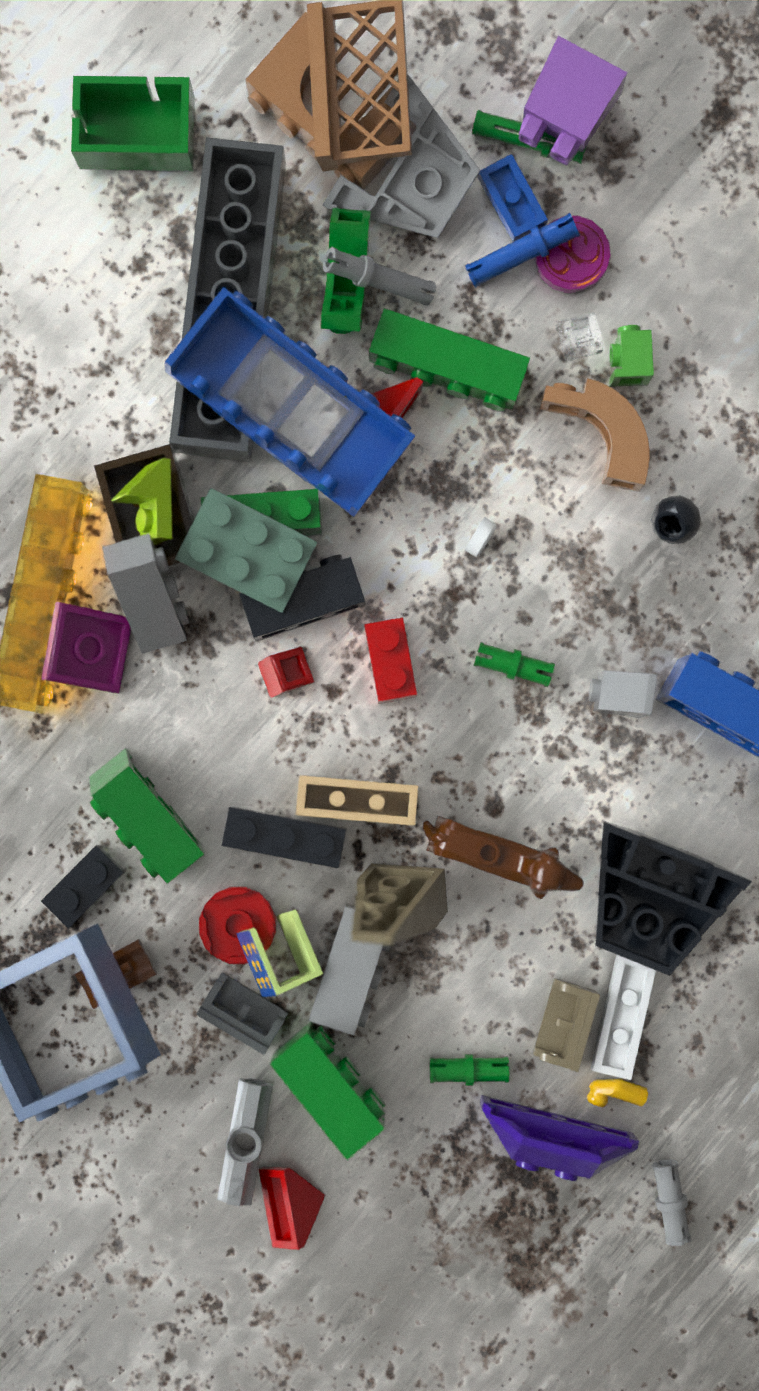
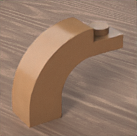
[539,378,650,492]

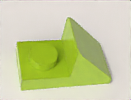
[112,458,172,545]

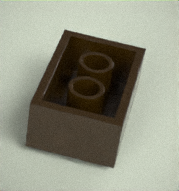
[94,444,194,575]

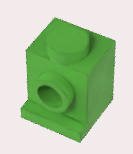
[609,325,654,387]

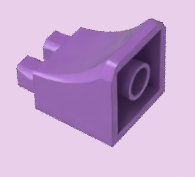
[518,35,628,165]

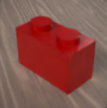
[364,617,417,704]

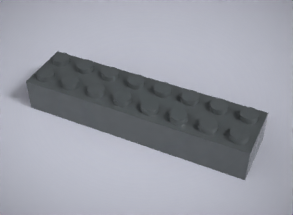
[169,137,286,461]

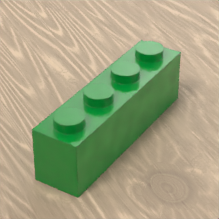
[369,308,530,412]

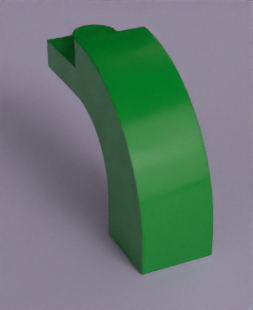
[320,208,371,334]

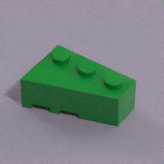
[89,748,204,884]

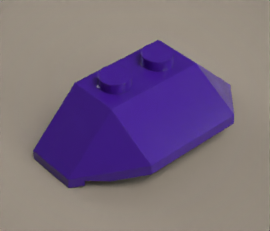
[480,1095,639,1181]

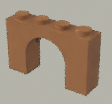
[245,12,417,189]

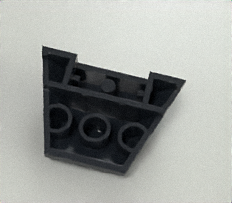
[595,821,752,976]

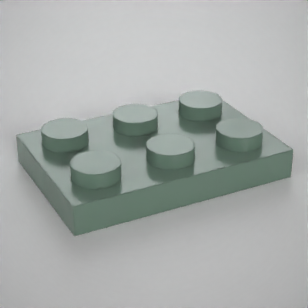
[175,487,318,613]

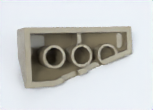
[351,864,448,945]

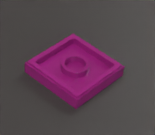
[41,602,131,694]

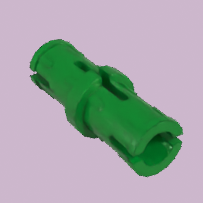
[473,642,555,687]
[429,1054,509,1086]

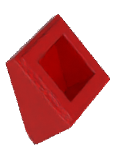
[258,646,315,698]

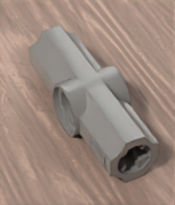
[217,1078,273,1206]

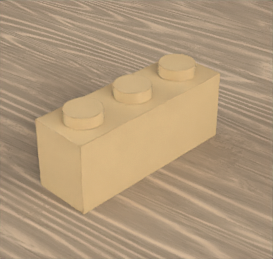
[296,775,418,826]

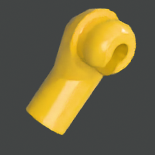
[587,1079,648,1108]

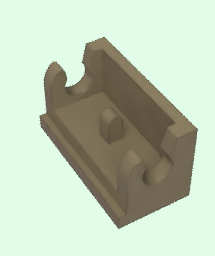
[532,978,600,1072]

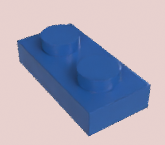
[477,154,548,242]

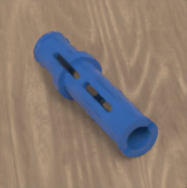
[465,213,580,288]

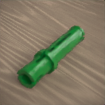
[472,110,587,164]

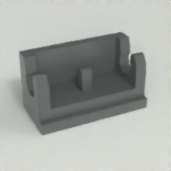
[196,972,289,1055]

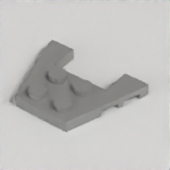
[323,75,481,238]

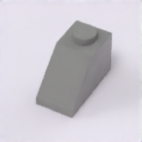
[589,670,657,718]

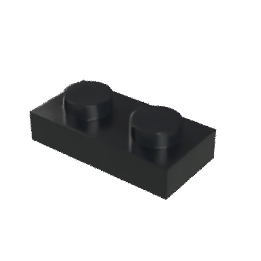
[41,845,126,929]

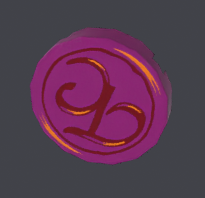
[534,215,611,294]

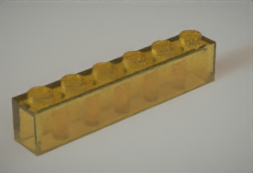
[0,474,92,714]

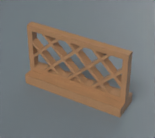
[307,0,412,172]

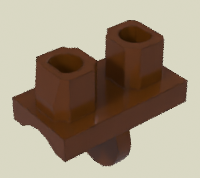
[75,939,158,1009]

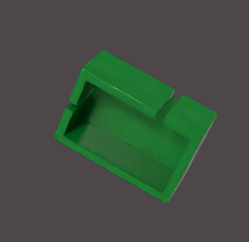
[71,76,195,171]
[270,1022,386,1160]

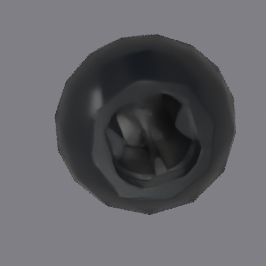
[651,495,701,544]

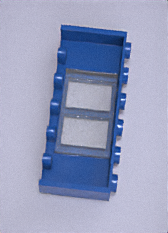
[164,287,415,517]

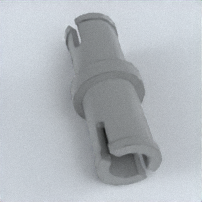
[652,1159,691,1246]

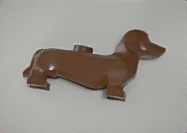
[423,816,583,899]

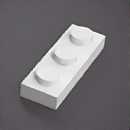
[591,955,656,1080]

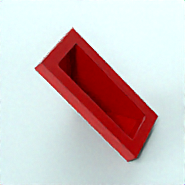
[371,377,423,418]
[258,1167,326,1250]

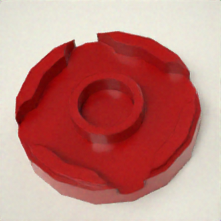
[199,886,277,964]

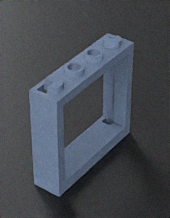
[0,923,161,1122]

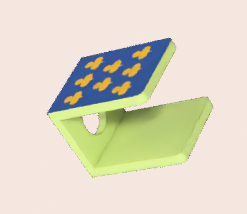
[237,910,323,997]

